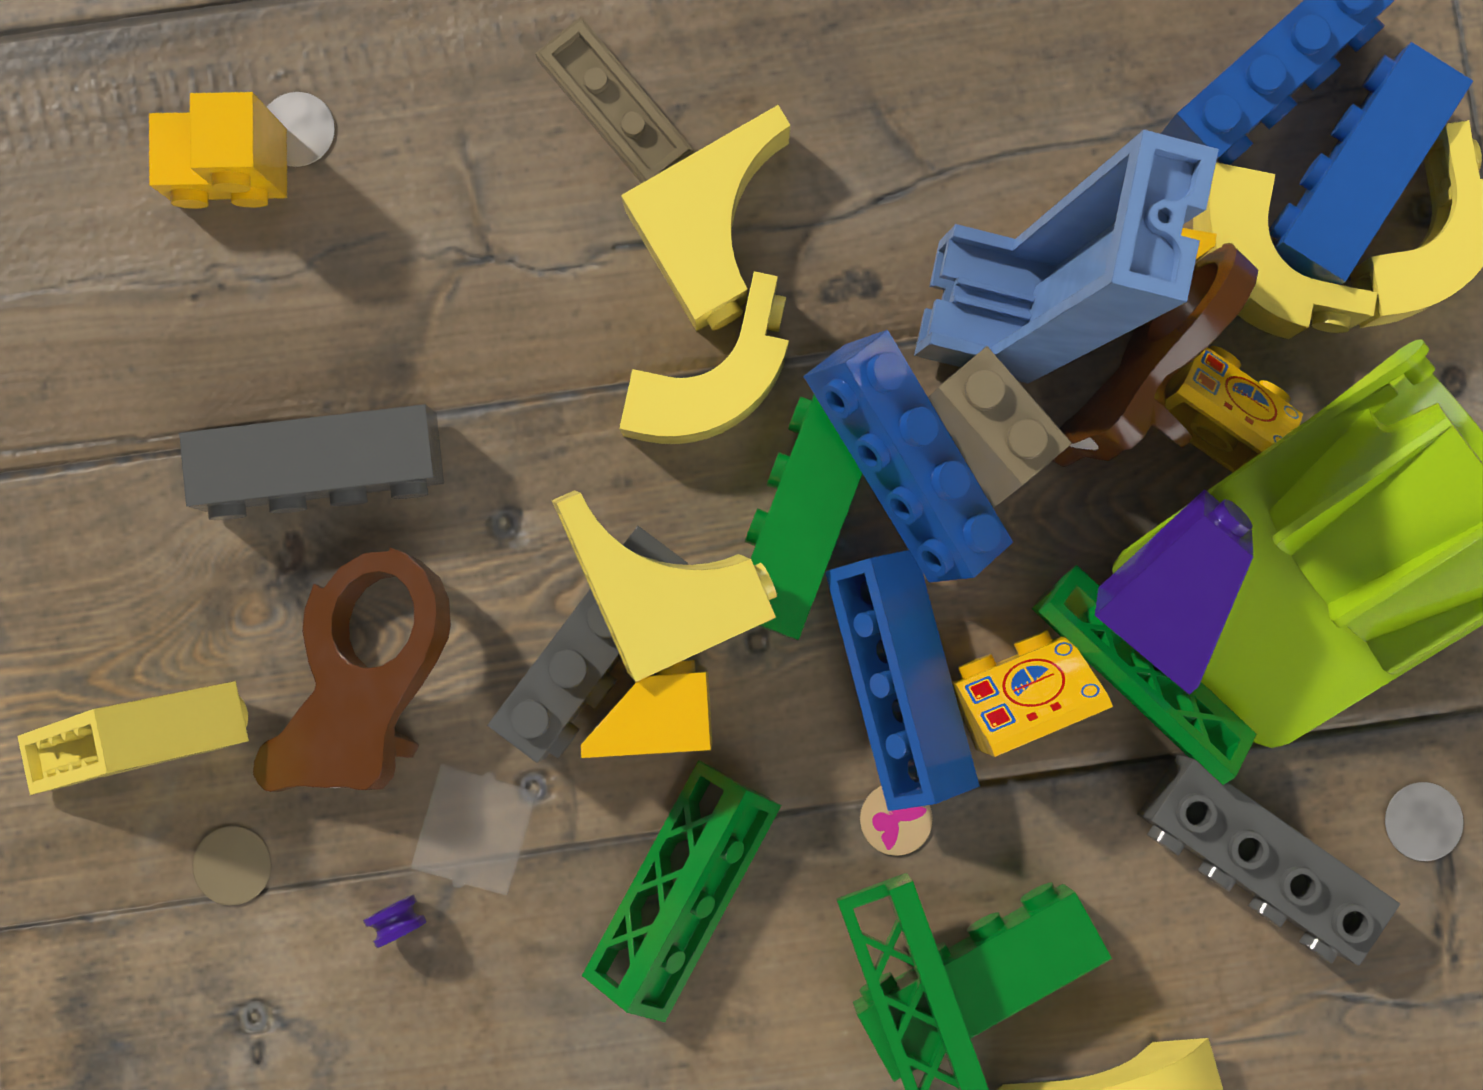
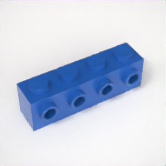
[1160,0,1395,165]
[1269,42,1473,285]
[803,330,1013,583]
[825,550,980,811]

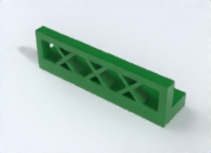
[1031,565,1257,785]
[582,760,782,1022]
[836,873,989,1090]

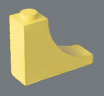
[621,105,790,332]
[551,490,777,682]
[17,681,249,795]

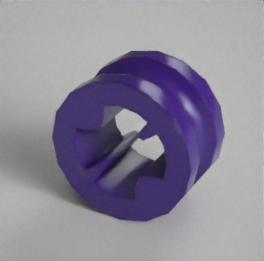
[363,894,427,948]

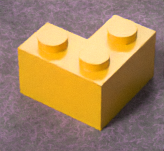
[149,92,287,209]

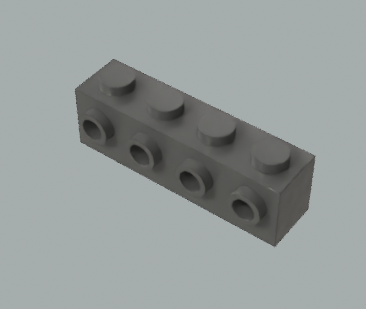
[179,404,444,520]
[487,526,689,763]
[1137,755,1400,966]

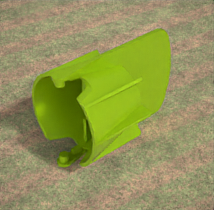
[1112,339,1483,748]

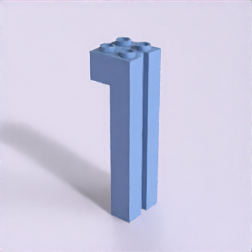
[914,130,1219,383]

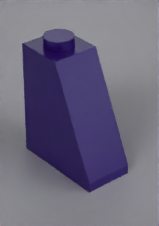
[1094,489,1253,695]

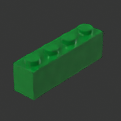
[745,395,862,641]
[853,882,1113,1082]

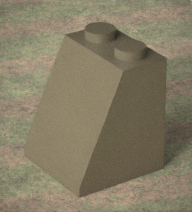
[928,346,1072,508]

